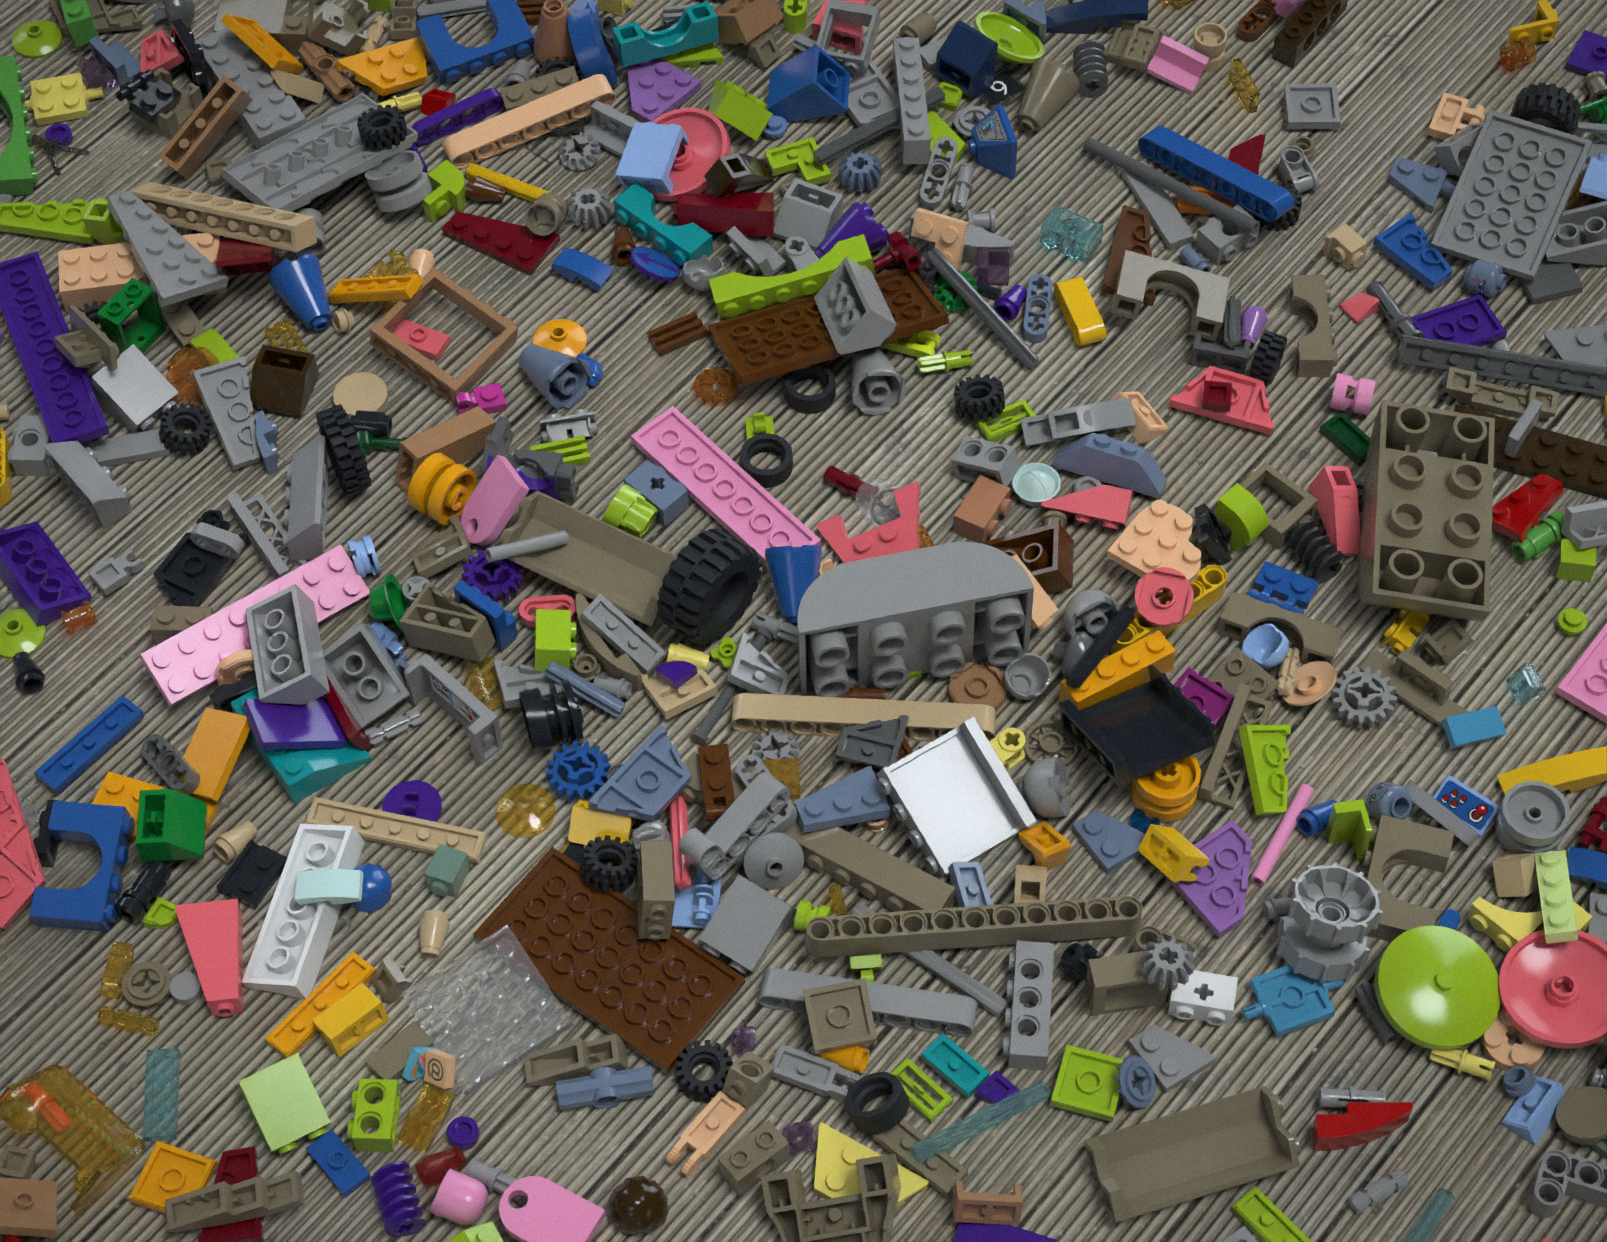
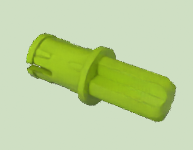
[917,349,973,373]

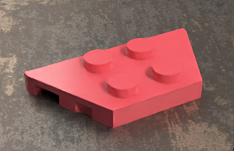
[1169,366,1274,436]

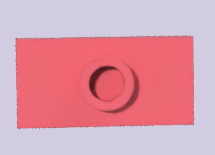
[392,319,451,361]

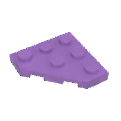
[626,57,701,123]
[1160,820,1252,938]

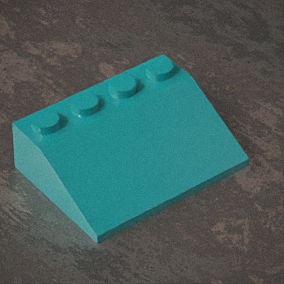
[230,688,372,804]

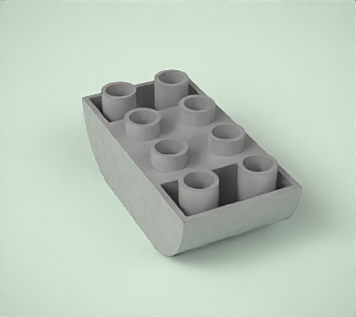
[797,541,1034,697]

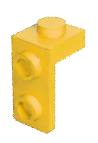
[1506,0,1560,49]

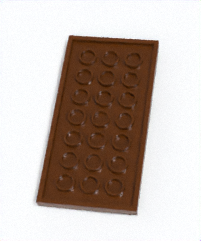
[707,266,949,386]
[473,847,745,1074]

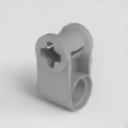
[1278,145,1319,194]
[784,236,819,273]

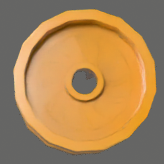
[407,453,477,526]
[1131,755,1201,822]

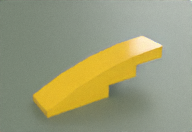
[1497,746,1607,795]

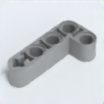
[679,772,791,880]
[1529,1149,1607,1219]

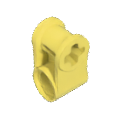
[989,728,1026,772]

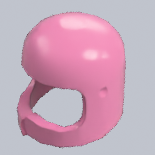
[428,1169,488,1225]

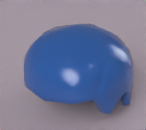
[349,863,392,912]

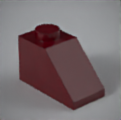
[1228,134,1266,175]

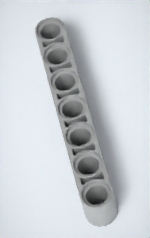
[758,968,977,1037]

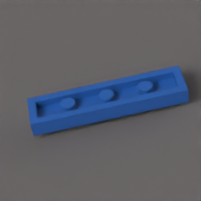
[34,695,145,795]

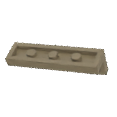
[1199,683,1273,810]

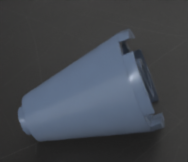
[519,344,592,409]

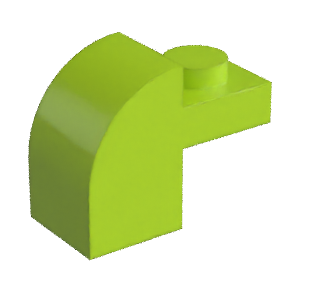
[423,160,467,222]
[82,199,129,245]
[1215,483,1269,552]

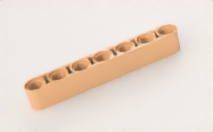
[442,74,616,169]

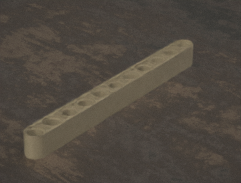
[805,896,1143,958]

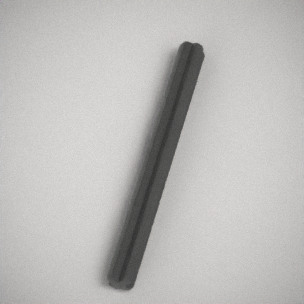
[813,87,945,165]
[926,248,1039,369]

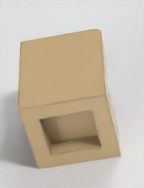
[1492,853,1539,897]

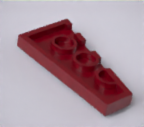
[442,211,560,276]

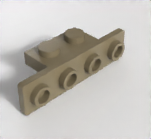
[54,305,120,370]
[1359,649,1469,729]

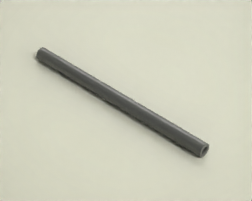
[1083,137,1260,234]

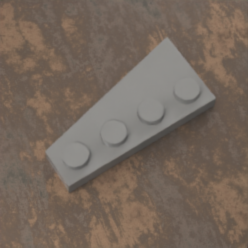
[192,356,260,470]

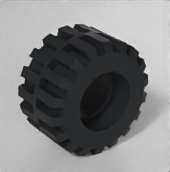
[1510,83,1581,135]

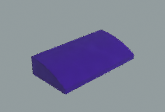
[0,521,92,627]

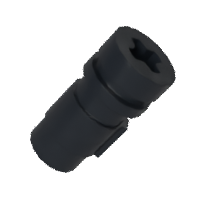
[114,861,171,925]

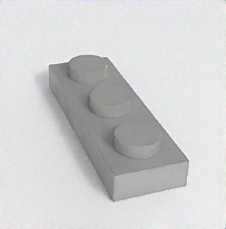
[579,593,666,675]

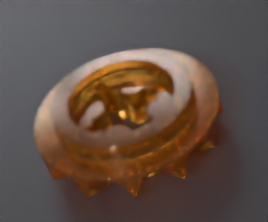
[694,367,738,406]

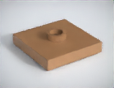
[0,1177,57,1238]

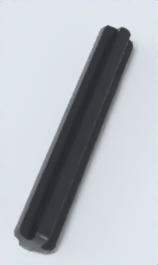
[1065,605,1135,689]

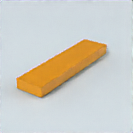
[327,274,424,304]
[265,952,376,1059]

